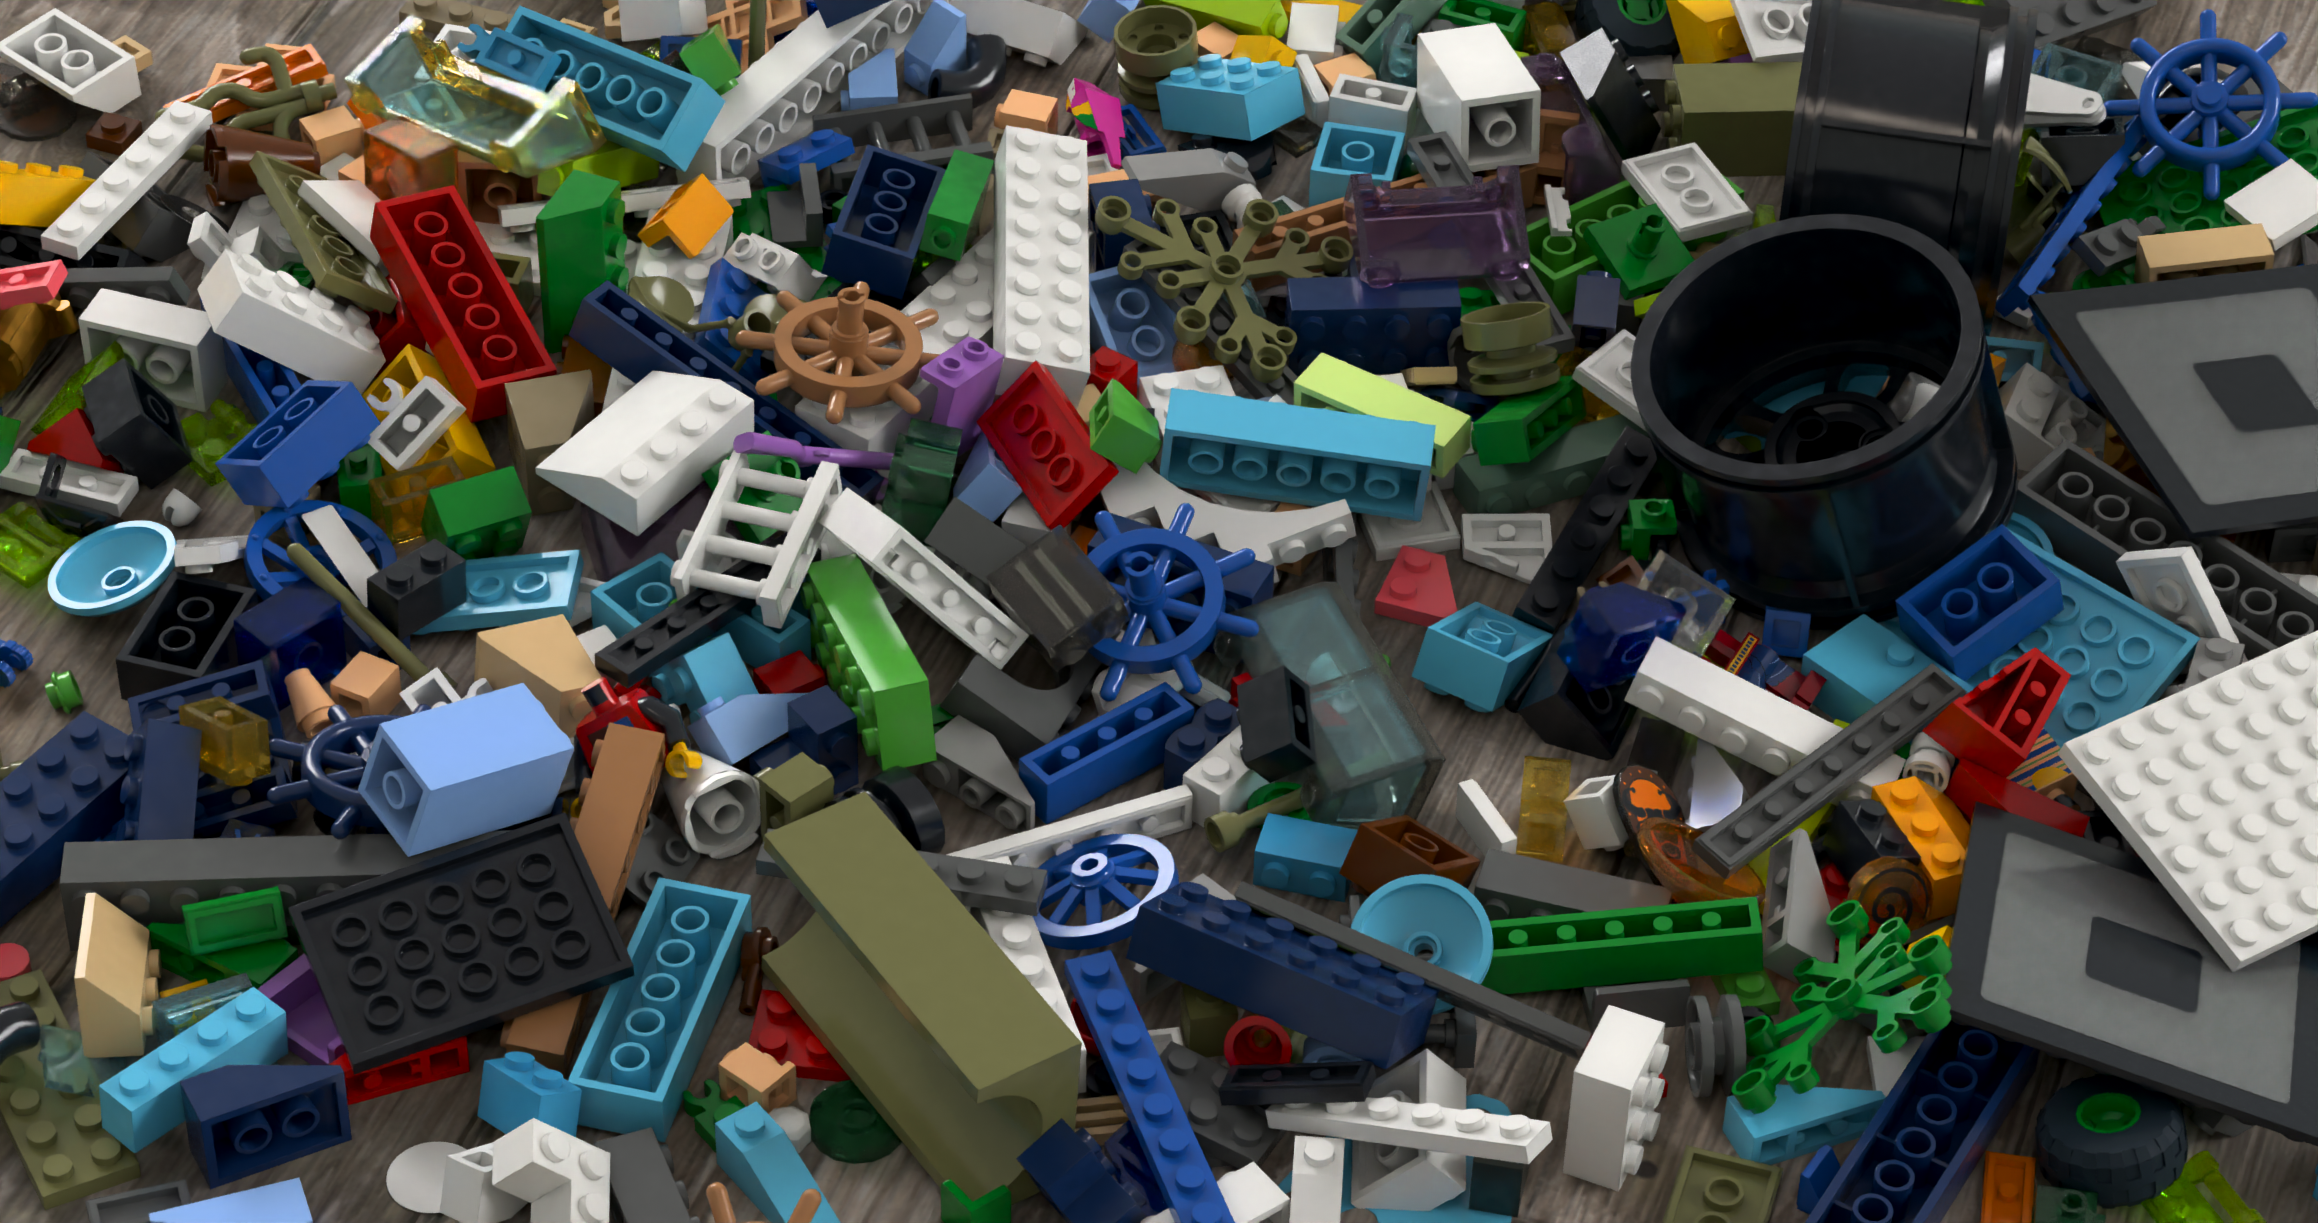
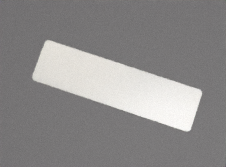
[302,505,379,607]

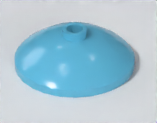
[47,520,177,617]
[1351,874,1494,1015]

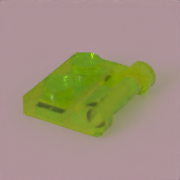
[0,502,81,589]
[2141,1151,2267,1223]

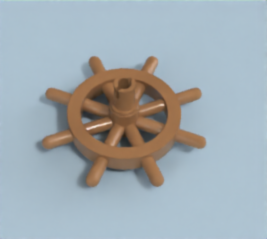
[735,281,940,424]

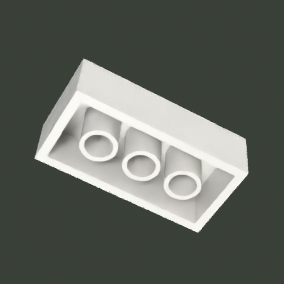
[197,249,386,395]

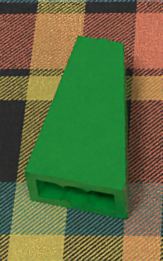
[919,149,995,261]

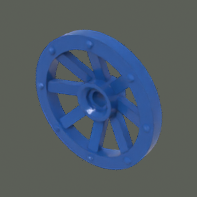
[244,500,397,626]
[1033,834,1179,950]

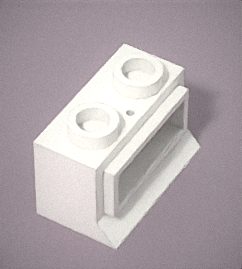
[723,232,828,302]

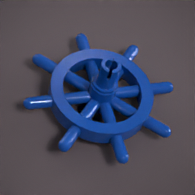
[2104,9,2318,201]
[1037,503,1259,702]

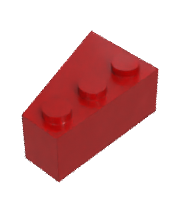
[1922,647,2071,778]

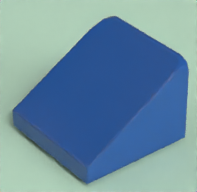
[1796,1144,1841,1215]

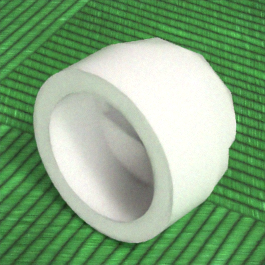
[162,488,202,527]

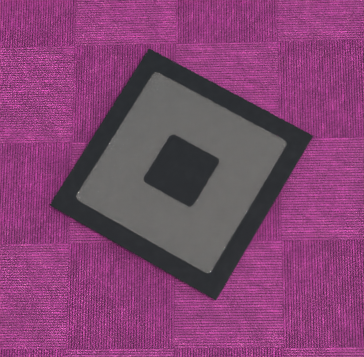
[2028,264,2318,539]
[1944,801,2318,1146]

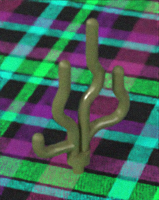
[155,46,338,184]

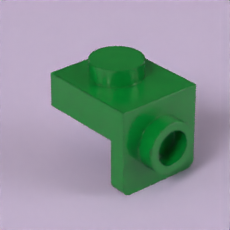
[1618,498,1677,562]

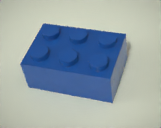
[215,380,381,509]
[1895,524,2064,681]

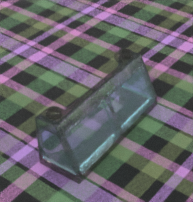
[1213,581,1446,829]

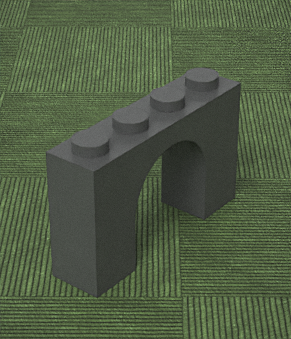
[939,569,1121,762]

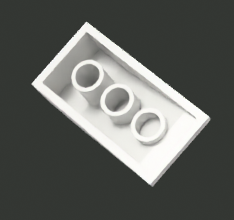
[1730,0,1812,62]

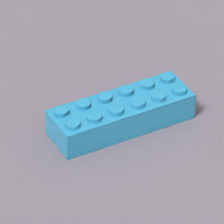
[479,5,726,172]
[1159,388,1436,522]
[568,877,752,1142]

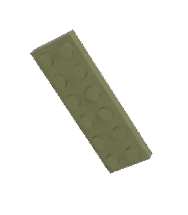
[249,150,398,314]
[0,968,141,1210]

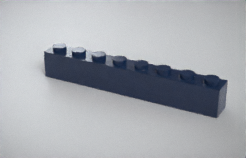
[569,280,884,505]

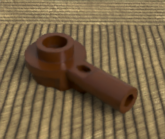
[739,927,779,1016]

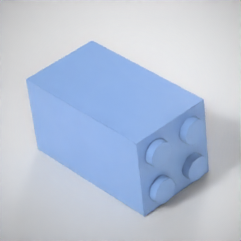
[358,683,574,857]

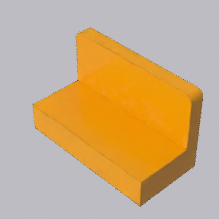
[638,173,734,259]

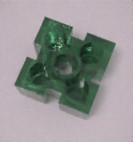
[881,418,963,547]

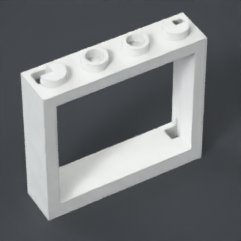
[818,487,1029,670]

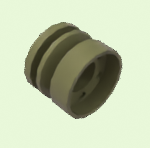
[1114,5,1200,110]
[1460,302,1561,396]

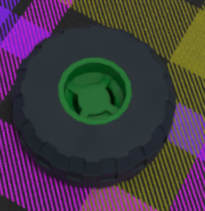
[1574,0,1681,61]
[2035,1074,2188,1209]

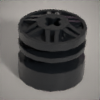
[823,766,945,854]

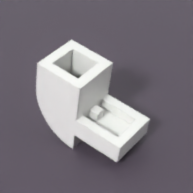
[187,211,286,281]

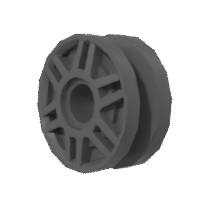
[1685,994,1747,1098]

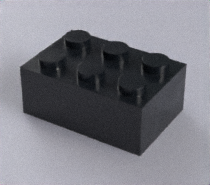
[116,571,261,701]

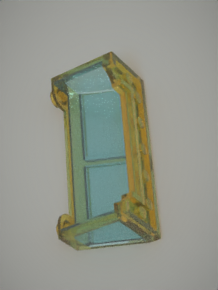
[344,15,607,178]

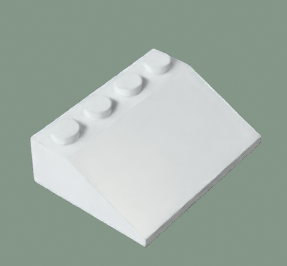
[535,370,754,536]

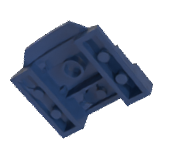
[128,659,298,838]

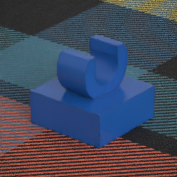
[1762,606,1811,658]

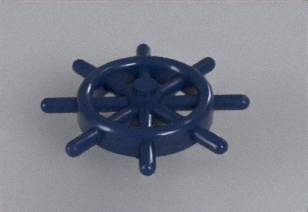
[266,704,431,839]

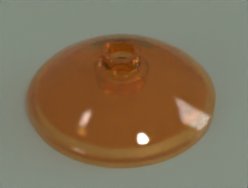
[1637,817,1766,908]

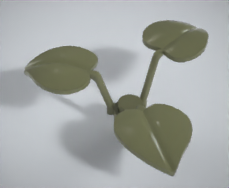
[2005,136,2127,274]
[627,276,807,384]

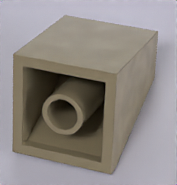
[504,369,595,516]

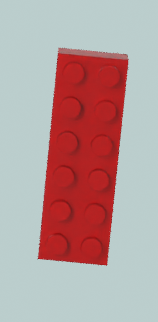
[370,185,557,423]

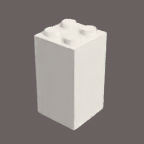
[1417,23,1541,172]

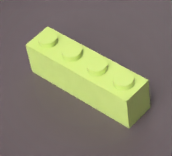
[1294,352,1471,479]

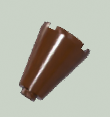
[203,124,321,207]

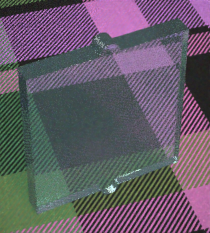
[37,1024,127,1098]

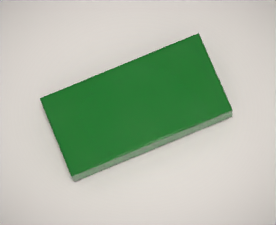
[181,886,288,956]

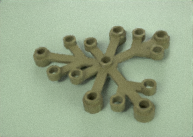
[1095,196,1354,383]

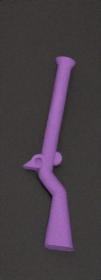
[733,432,930,477]

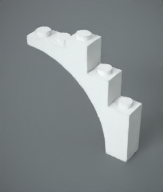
[1099,461,1356,583]

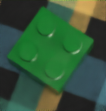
[420,465,532,560]

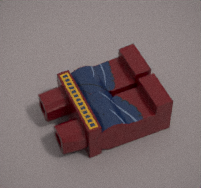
[1701,629,1827,710]

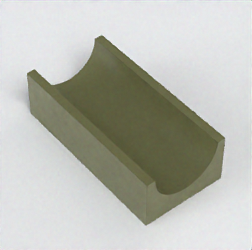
[762,792,1082,1205]

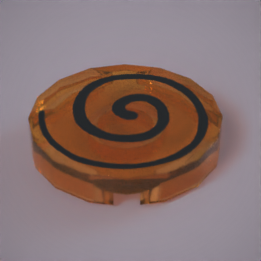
[1843,856,1934,945]

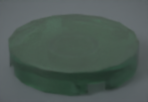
[809,1080,902,1164]

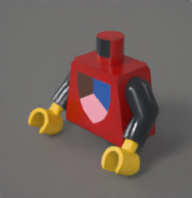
[570,677,702,818]

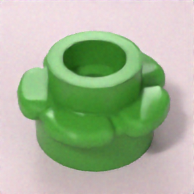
[45,670,83,714]

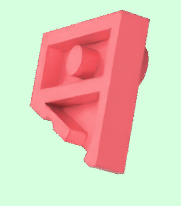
[1374,545,1457,627]

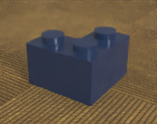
[1088,179,1160,272]
[749,685,859,795]
[1016,1118,1147,1223]

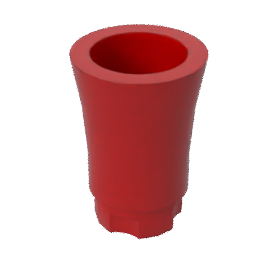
[1224,1010,1294,1067]

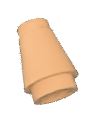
[284,668,336,739]

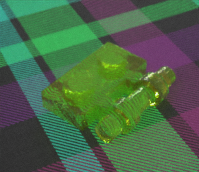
[181,399,257,487]

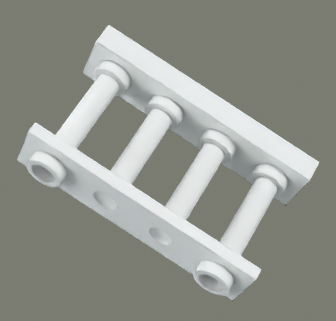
[670,450,843,629]

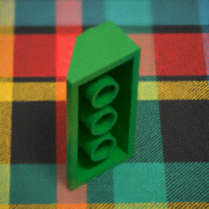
[536,169,629,354]

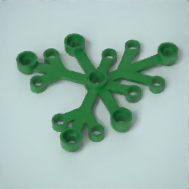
[1731,900,1953,1114]

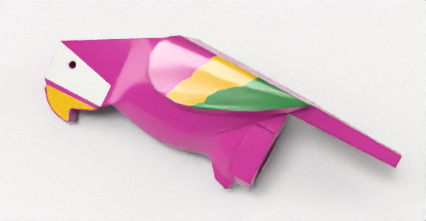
[1066,78,1125,169]

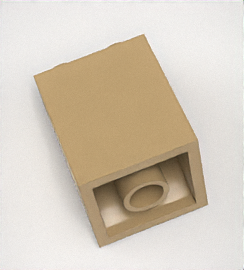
[474,614,601,738]

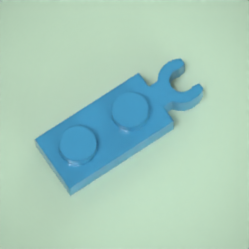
[457,24,562,95]

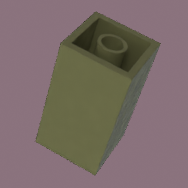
[1661,62,1802,177]

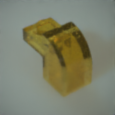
[1516,756,1571,862]

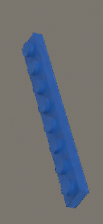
[1995,115,2147,318]
[1064,950,1235,1223]

